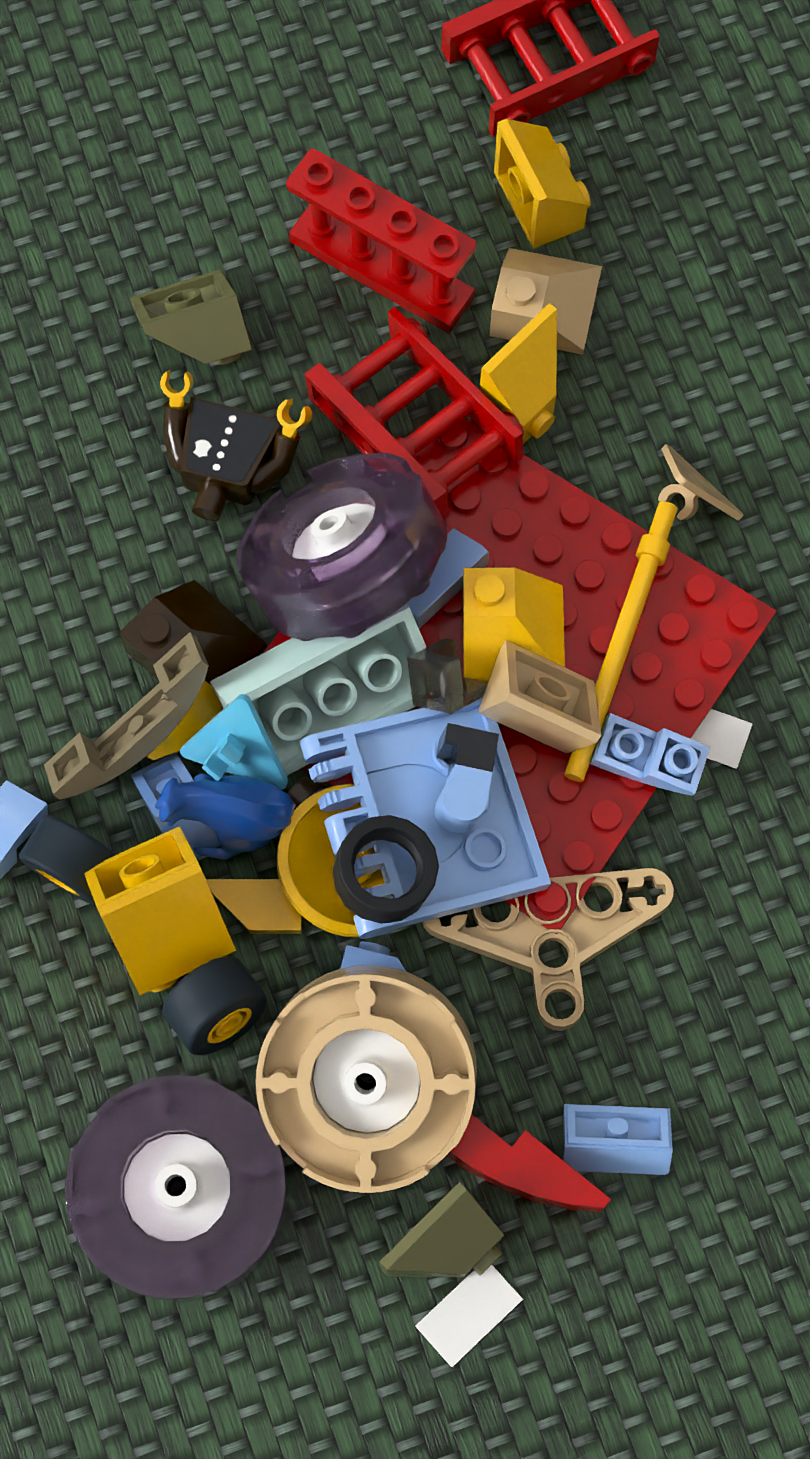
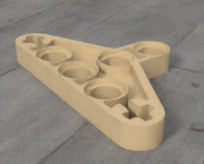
[422,868,674,1031]

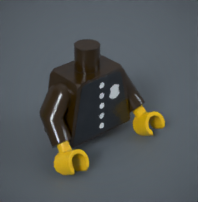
[160,370,312,521]

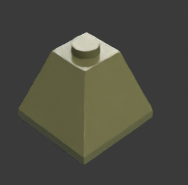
[130,269,252,365]
[379,1182,504,1278]

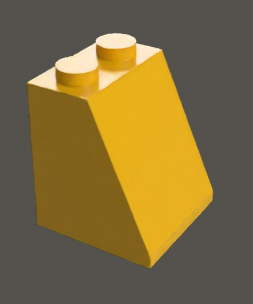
[84,826,236,995]

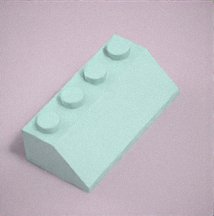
[210,587,445,776]

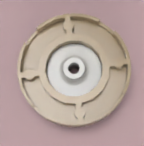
[256,965,477,1193]

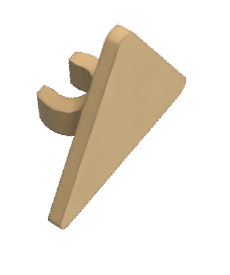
[658,444,744,521]

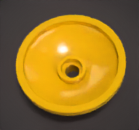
[277,784,385,937]

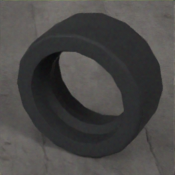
[332,815,439,924]

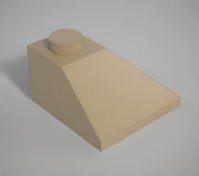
[489,248,602,355]

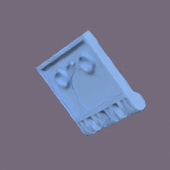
[300,694,551,939]

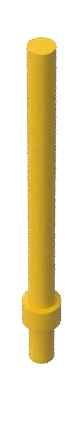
[564,501,678,782]

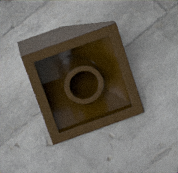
[119,580,267,684]

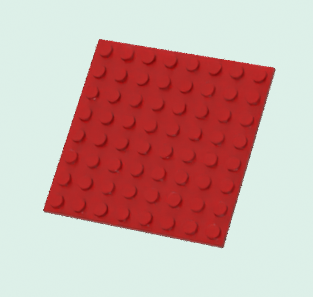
[264,418,777,934]

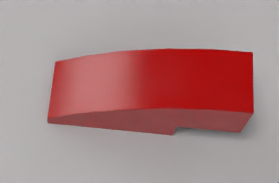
[446,1114,611,1213]

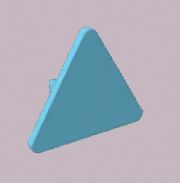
[180,694,289,790]

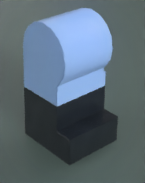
[435,723,499,833]

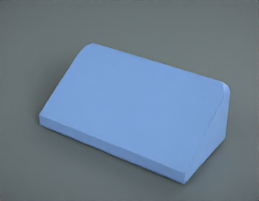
[390,528,489,629]
[562,1104,673,1175]

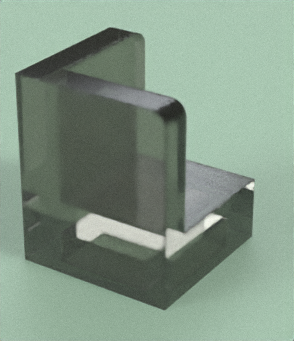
[407,638,488,714]

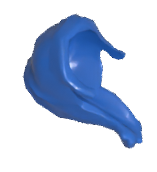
[155,774,296,860]

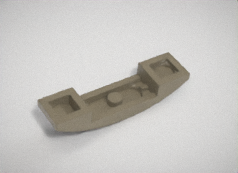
[44,632,209,800]

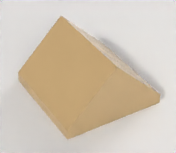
[477,640,601,754]

